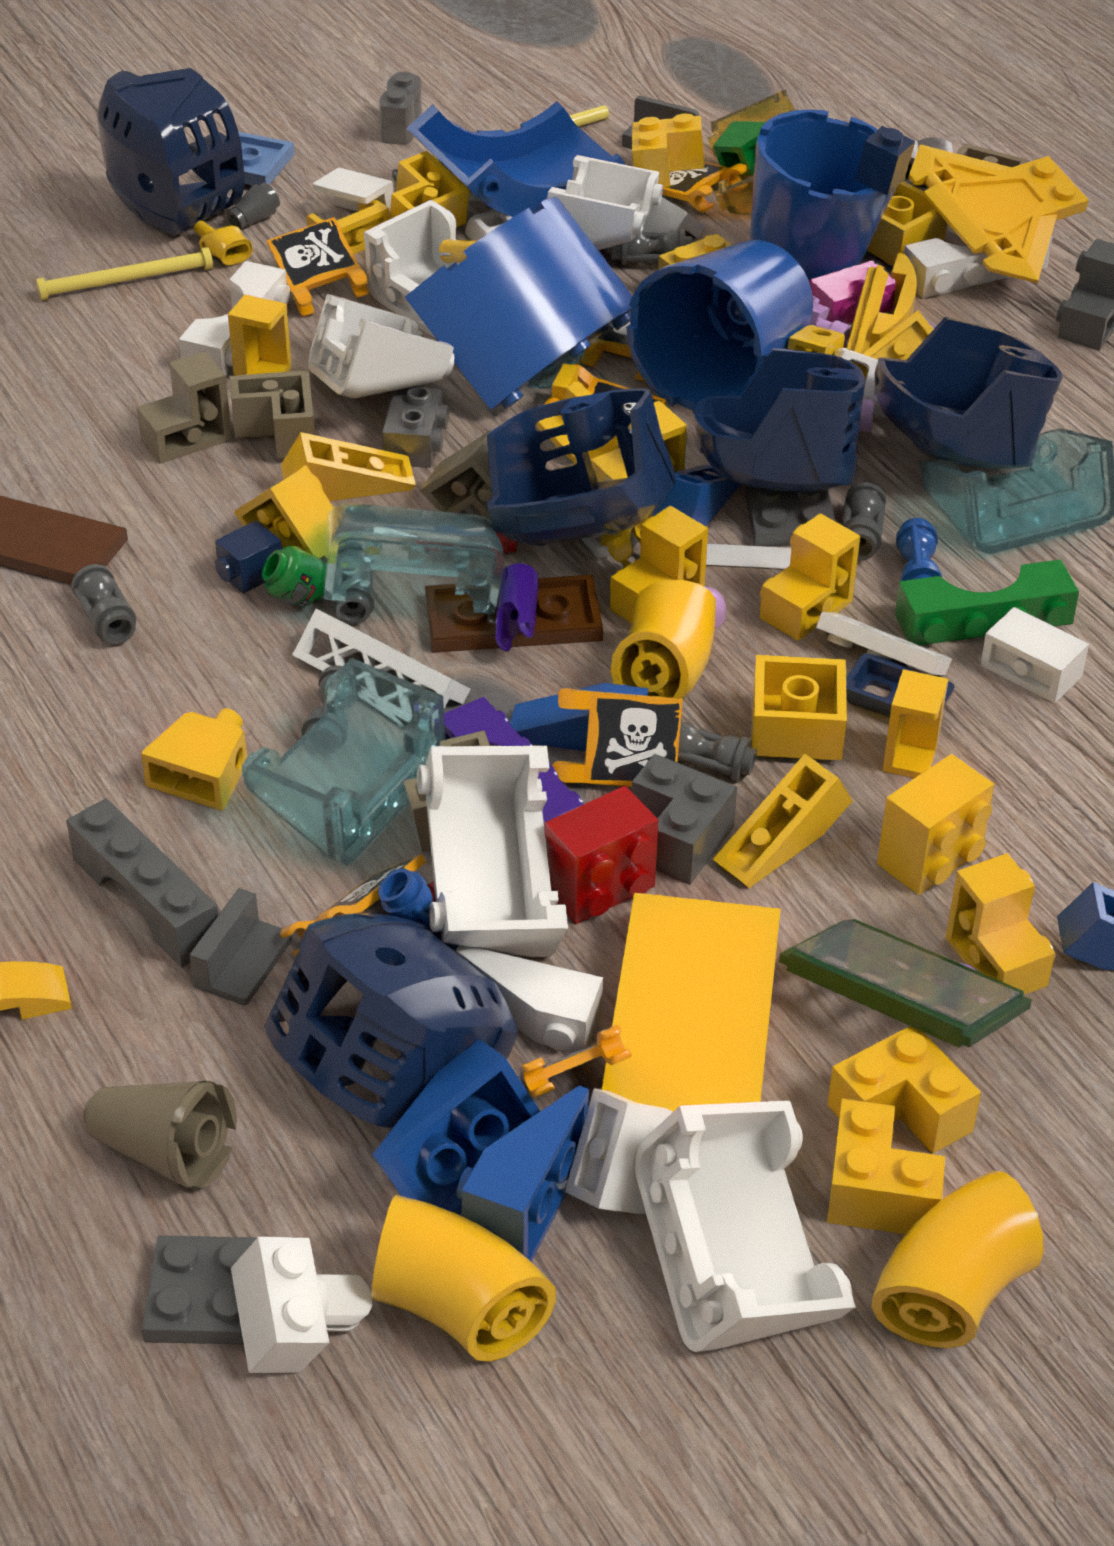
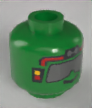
[262,545,328,608]

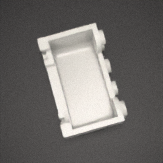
[364,200,460,338]

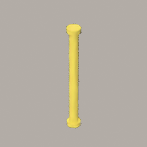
[36,247,213,301]

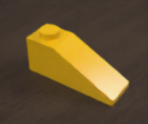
[281,432,416,501]
[713,754,853,889]

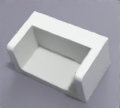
[980,607,1089,703]

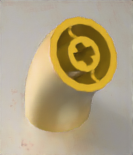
[610,580,716,700]
[871,1171,1044,1348]
[371,1195,556,1362]

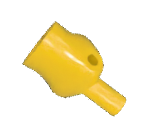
[194,220,253,265]

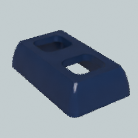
[846,653,955,717]

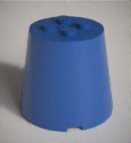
[750,110,897,281]
[626,240,813,414]

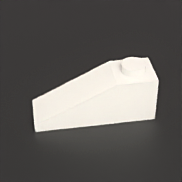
[456,945,603,1052]

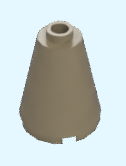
[83,1081,237,1188]

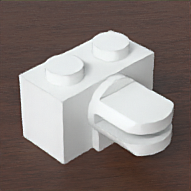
[231,1237,372,1373]

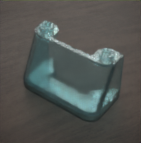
[920,428,1114,554]
[323,503,504,614]
[242,658,445,866]

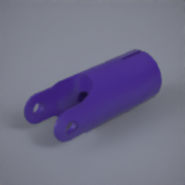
[495,563,539,652]

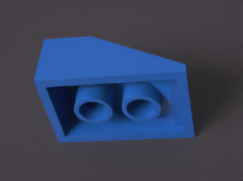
[372,1039,540,1215]
[457,1086,589,1262]

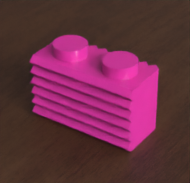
[809,260,896,324]

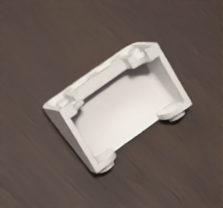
[547,155,663,250]
[308,294,455,399]
[417,746,568,958]
[634,1101,856,1352]

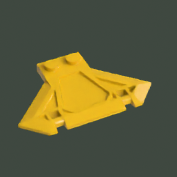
[909,144,1089,284]

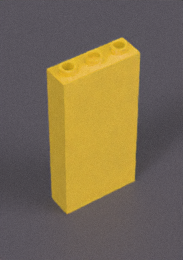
[602,893,781,1112]

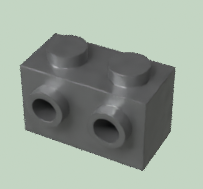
[382,386,449,468]

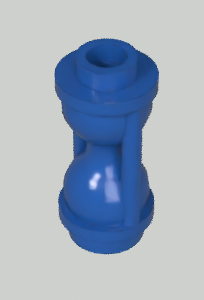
[896,518,943,581]
[378,868,458,952]

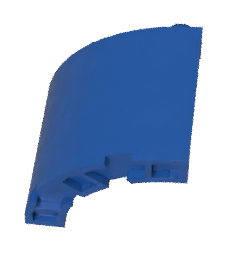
[407,101,626,217]
[405,197,632,410]

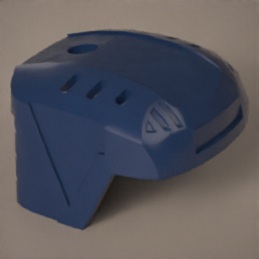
[97,68,245,236]
[874,317,1063,469]
[694,348,866,492]
[487,388,676,546]
[264,913,518,1128]

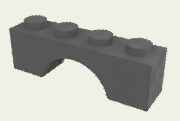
[66,798,218,968]

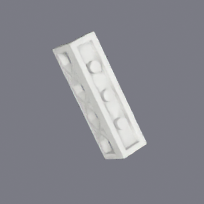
[292,609,470,730]

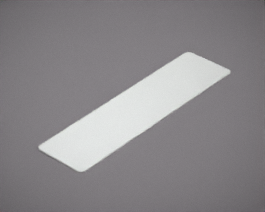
[706,544,791,569]

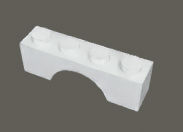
[904,235,1053,299]
[179,261,291,377]

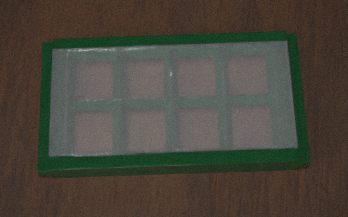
[779,919,1032,1048]

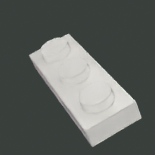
[816,611,952,675]

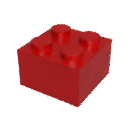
[545,785,659,925]

